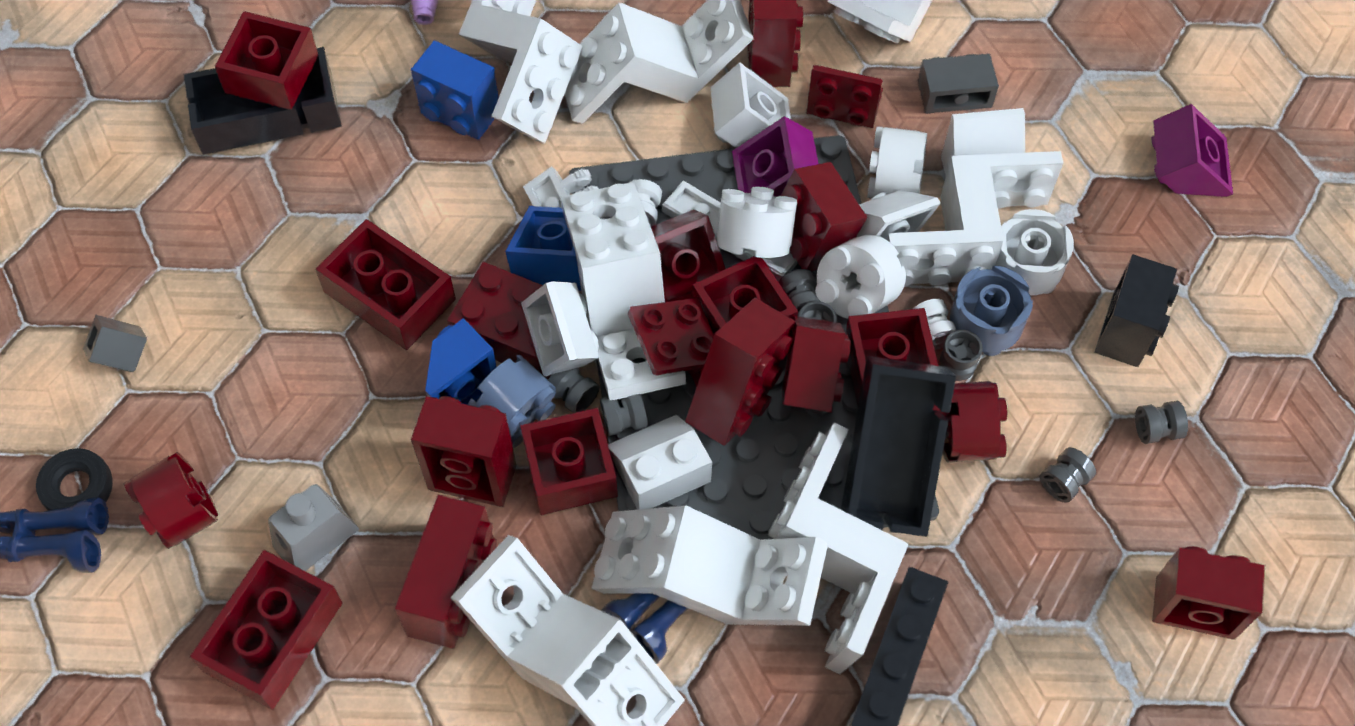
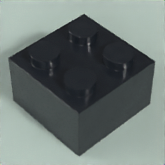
[1094,254,1179,367]

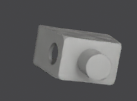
[268,484,359,571]

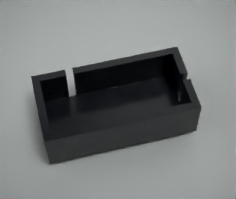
[184,47,342,155]
[841,356,956,537]

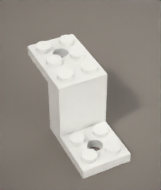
[459,0,583,143]
[565,0,754,124]
[827,0,932,44]
[887,151,1063,287]
[560,182,686,400]
[768,422,908,674]
[591,505,828,625]
[451,535,685,726]

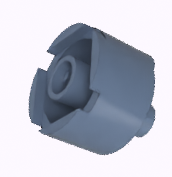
[950,266,1033,356]
[468,355,556,448]

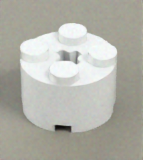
[868,126,927,198]
[717,187,797,258]
[995,209,1074,295]
[815,234,906,319]

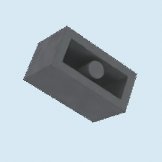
[918,53,999,114]

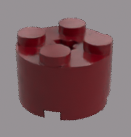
[943,381,1007,462]
[124,452,218,549]

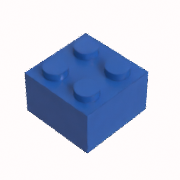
[411,40,499,140]

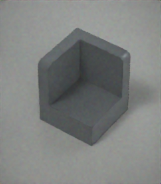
[83,315,147,372]

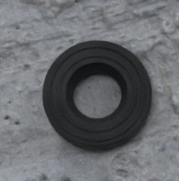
[36,448,113,511]

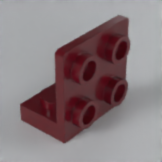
[806,65,883,128]
[628,298,714,388]

